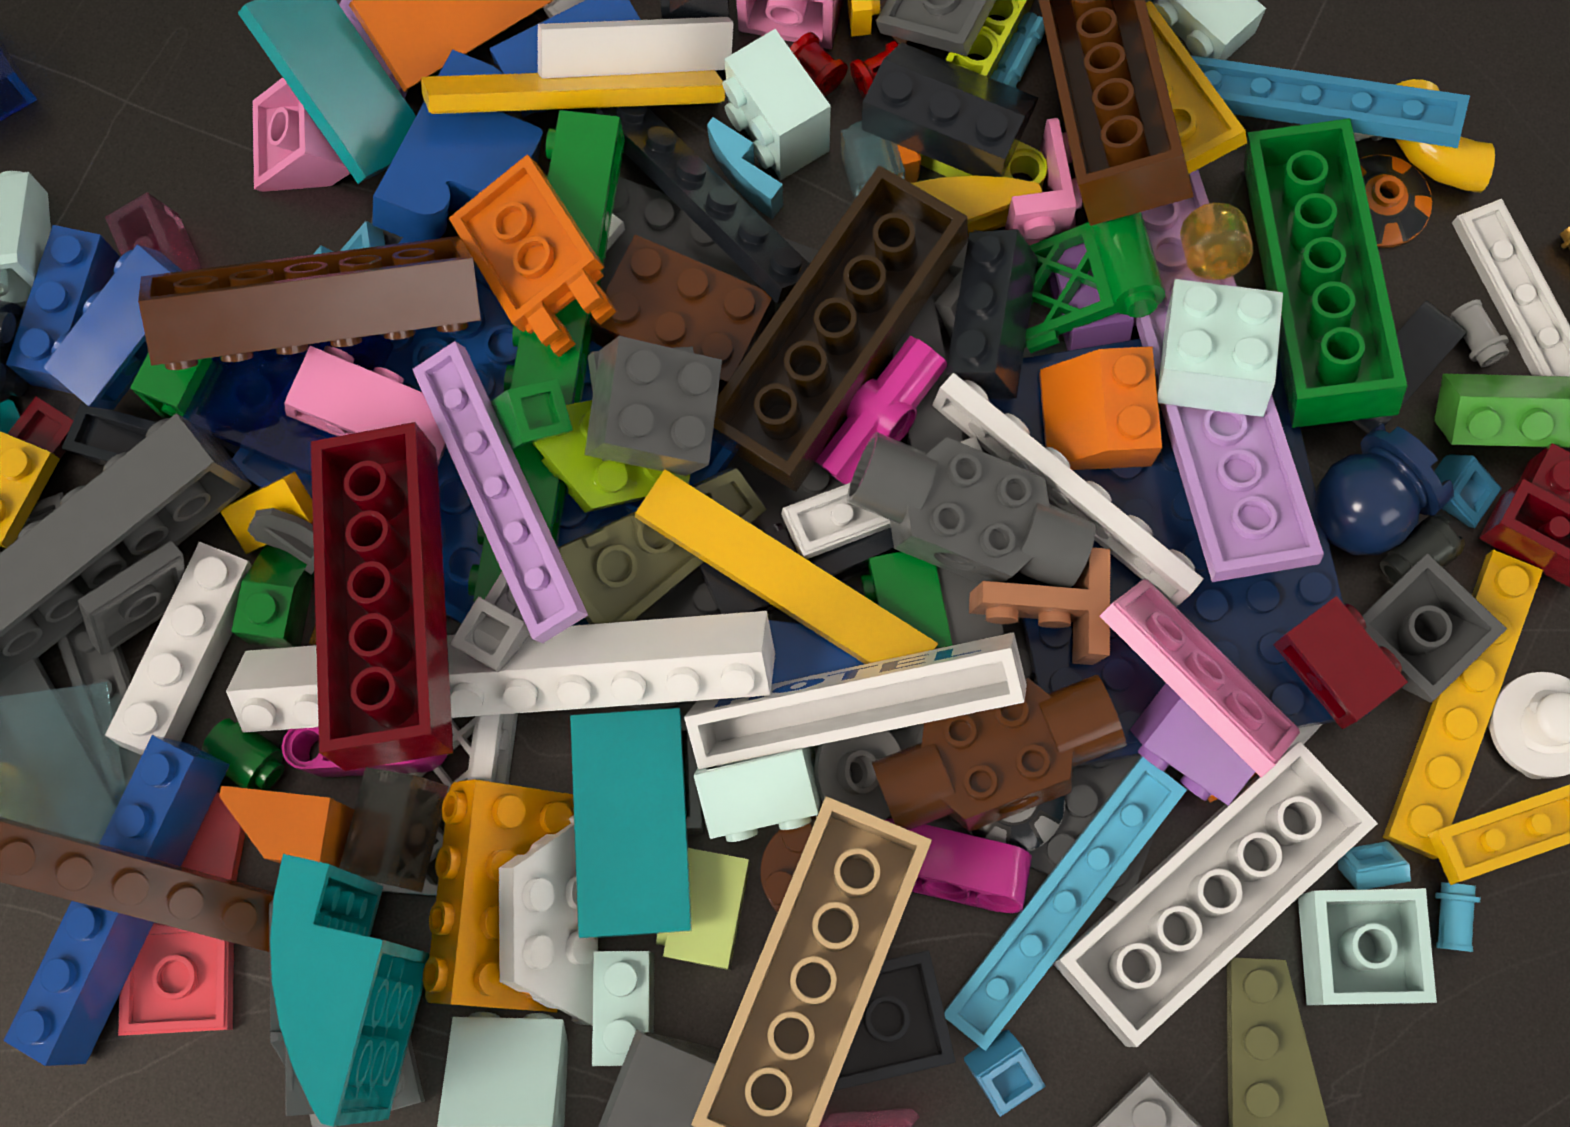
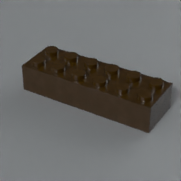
[712,165,968,492]

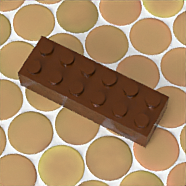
[1039,0,1194,226]
[138,236,481,370]

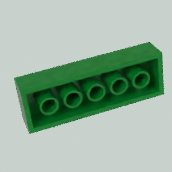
[1244,118,1407,428]

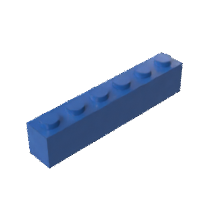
[4,735,230,1066]

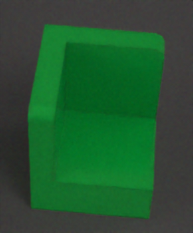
[490,378,573,451]

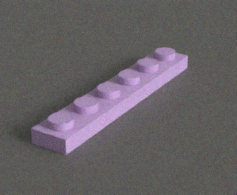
[412,341,588,643]

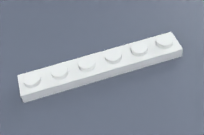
[932,373,1204,607]

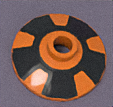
[1359,155,1432,248]

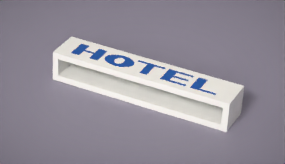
[684,632,1027,770]

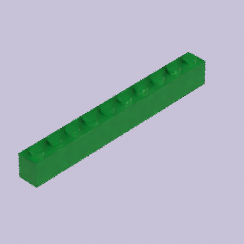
[468,110,625,603]

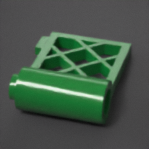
[1025,212,1165,353]

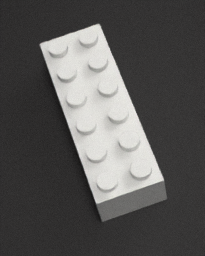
[1053,741,1378,1047]

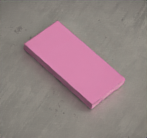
[1100,579,1300,778]

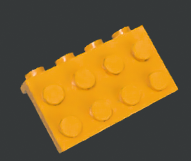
[423,779,574,1013]

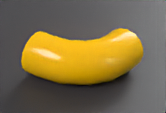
[1395,79,1495,193]

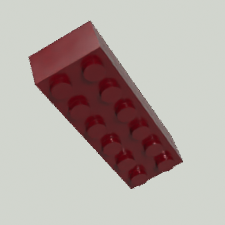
[311,422,454,771]

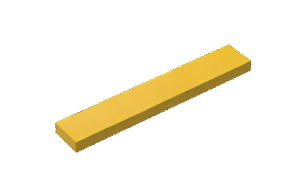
[421,70,725,114]
[635,469,938,664]

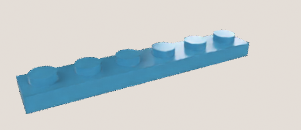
[1191,55,1470,148]

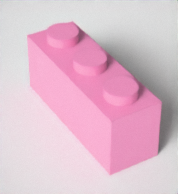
[284,346,447,465]

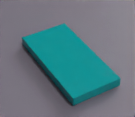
[238,0,416,184]
[570,708,692,939]

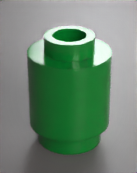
[202,718,285,791]

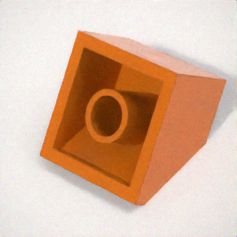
[1039,346,1162,470]
[219,786,356,871]

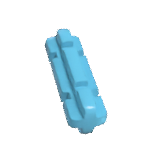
[991,12,1045,88]

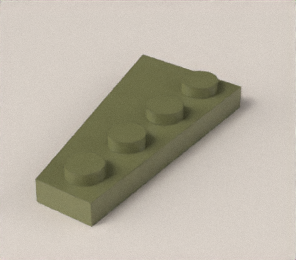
[558,468,767,624]
[1227,958,1329,1127]

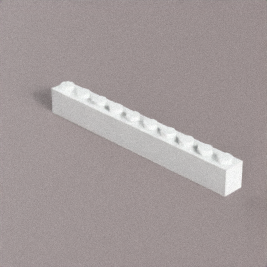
[226,611,775,732]

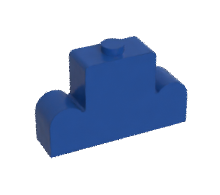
[372,49,543,242]

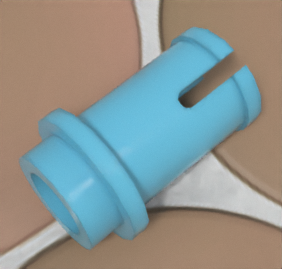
[1435,882,1481,952]

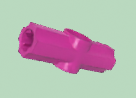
[815,336,947,485]

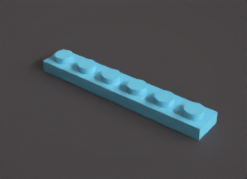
[944,756,1187,1051]

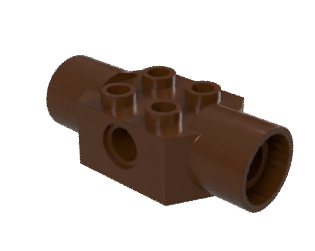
[872,674,1127,832]

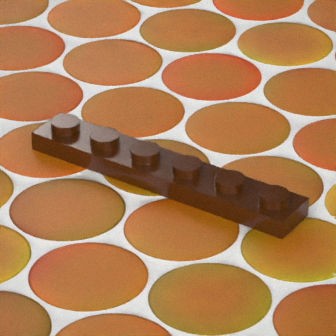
[0,817,275,952]

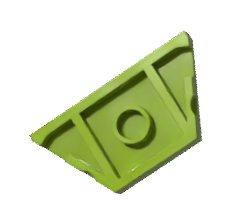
[532,400,690,513]

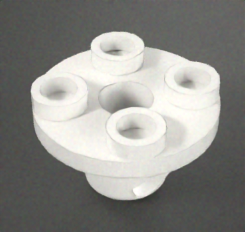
[1487,672,1570,779]

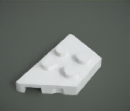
[499,815,598,1026]

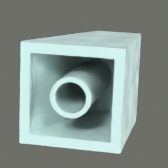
[0,171,51,306]
[437,1012,568,1127]

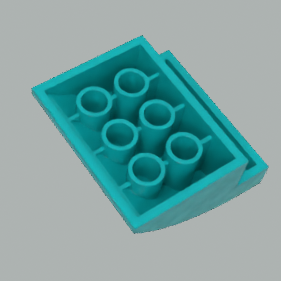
[270,854,430,1127]

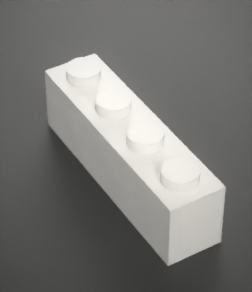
[105,542,252,755]

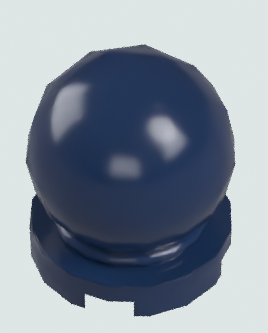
[1315,423,1454,555]

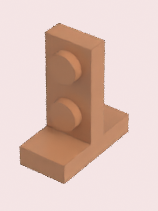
[969,548,1110,665]

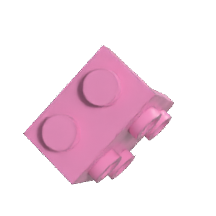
[1005,118,1082,245]

